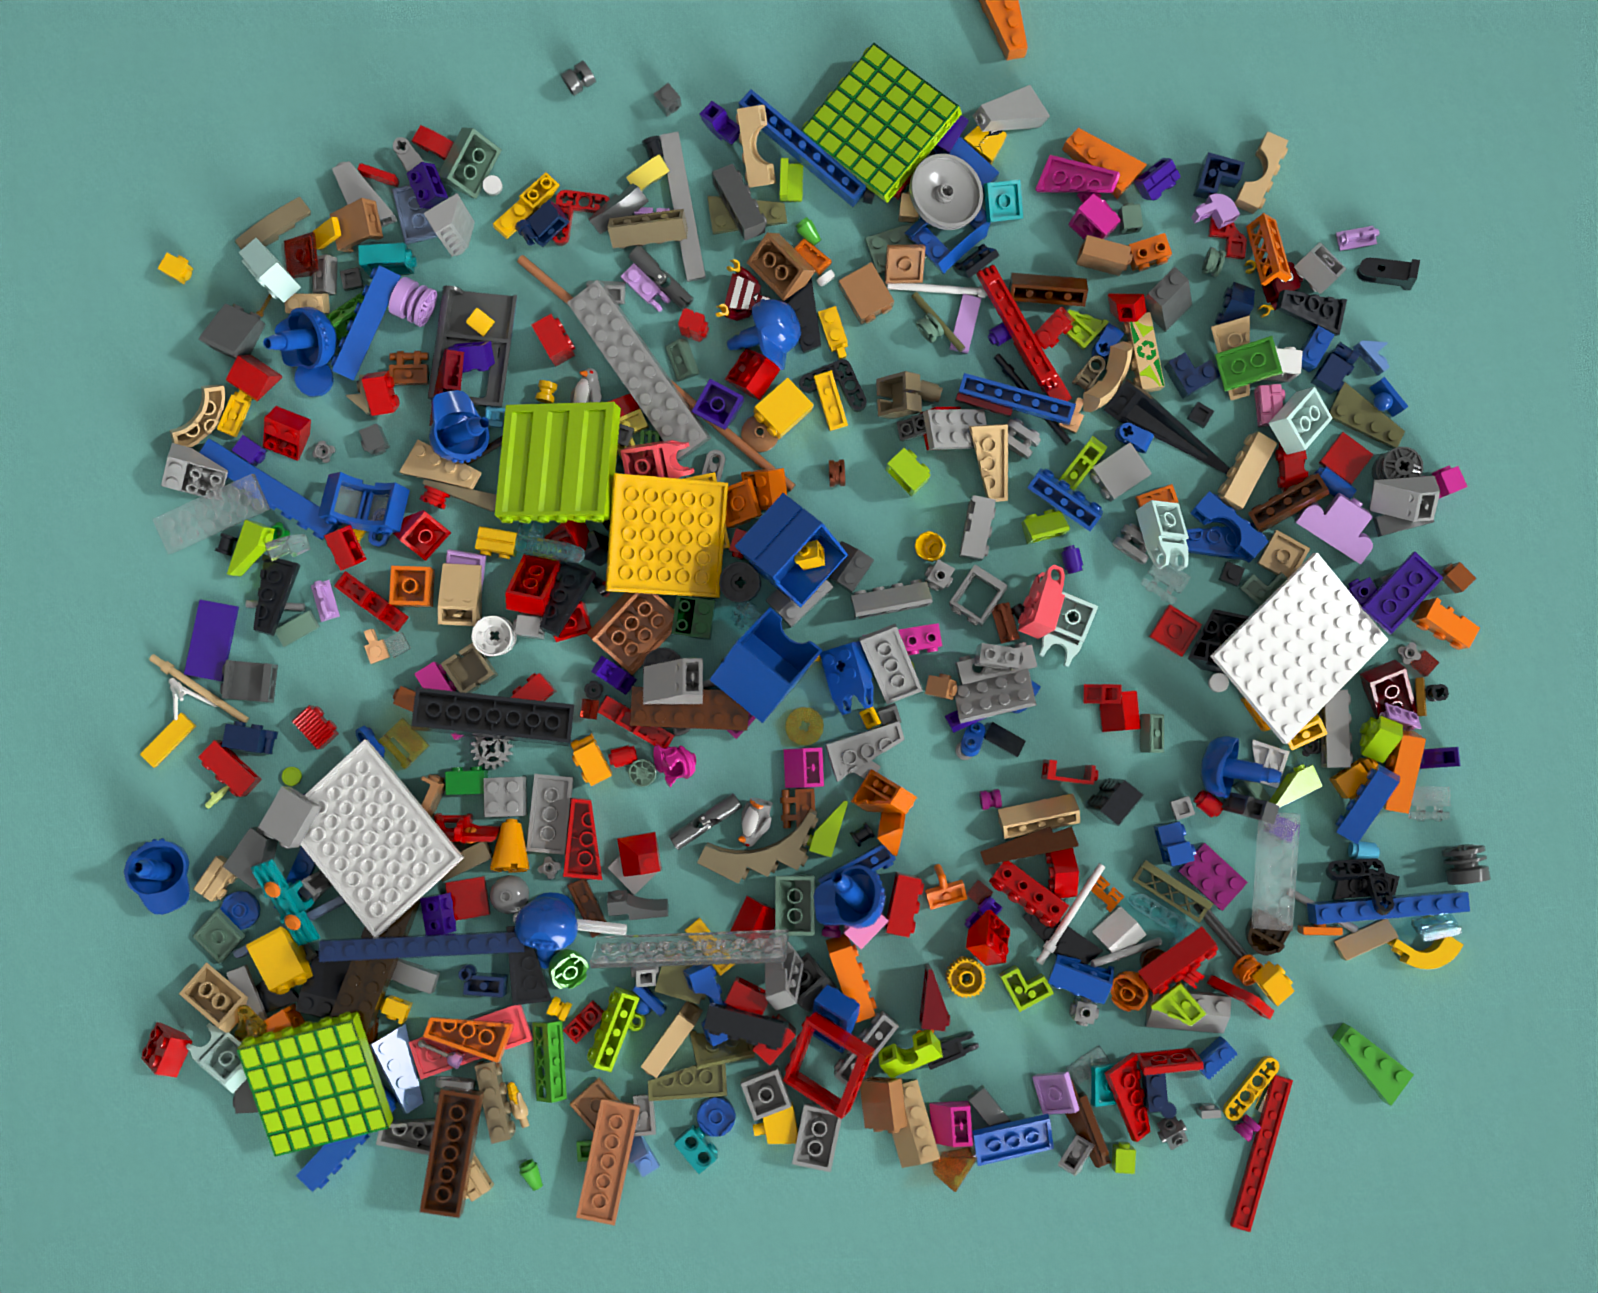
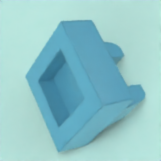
[485,406,505,429]

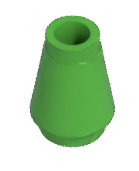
[795,217,822,246]
[519,1159,543,1191]

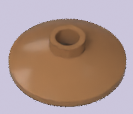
[741,416,778,452]

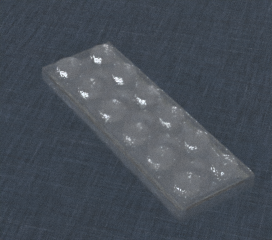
[152,474,270,554]
[1251,812,1301,931]

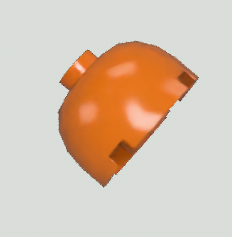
[1110,971,1150,1012]

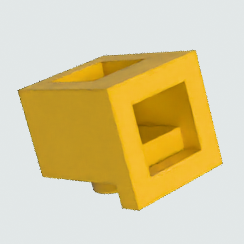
[380,995,413,1024]

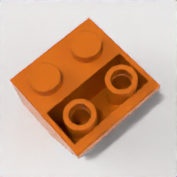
[741,468,787,510]

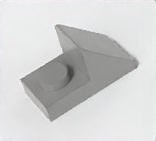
[1058,1135,1094,1176]

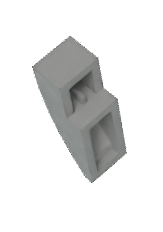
[391,958,440,994]

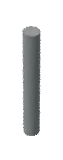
[246,600,305,611]

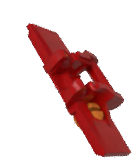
[434,813,500,844]

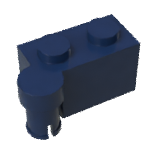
[515,200,570,247]
[1310,341,1361,395]
[221,721,278,754]
[458,964,508,997]
[1141,1070,1177,1119]

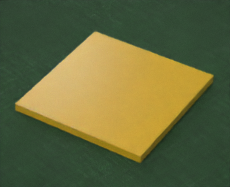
[605,473,728,598]

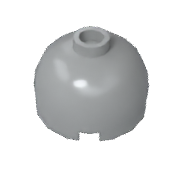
[490,875,529,914]

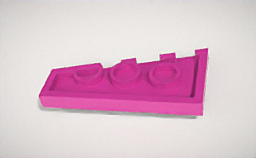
[1035,155,1120,193]

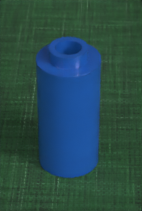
[1314,466,1357,499]

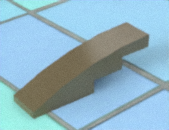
[235,196,311,250]

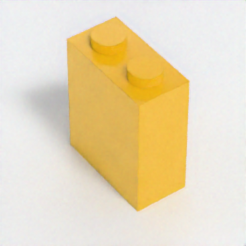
[753,378,814,439]

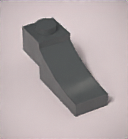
[607,890,669,920]

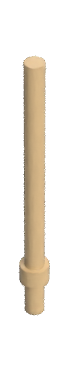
[149,654,249,723]

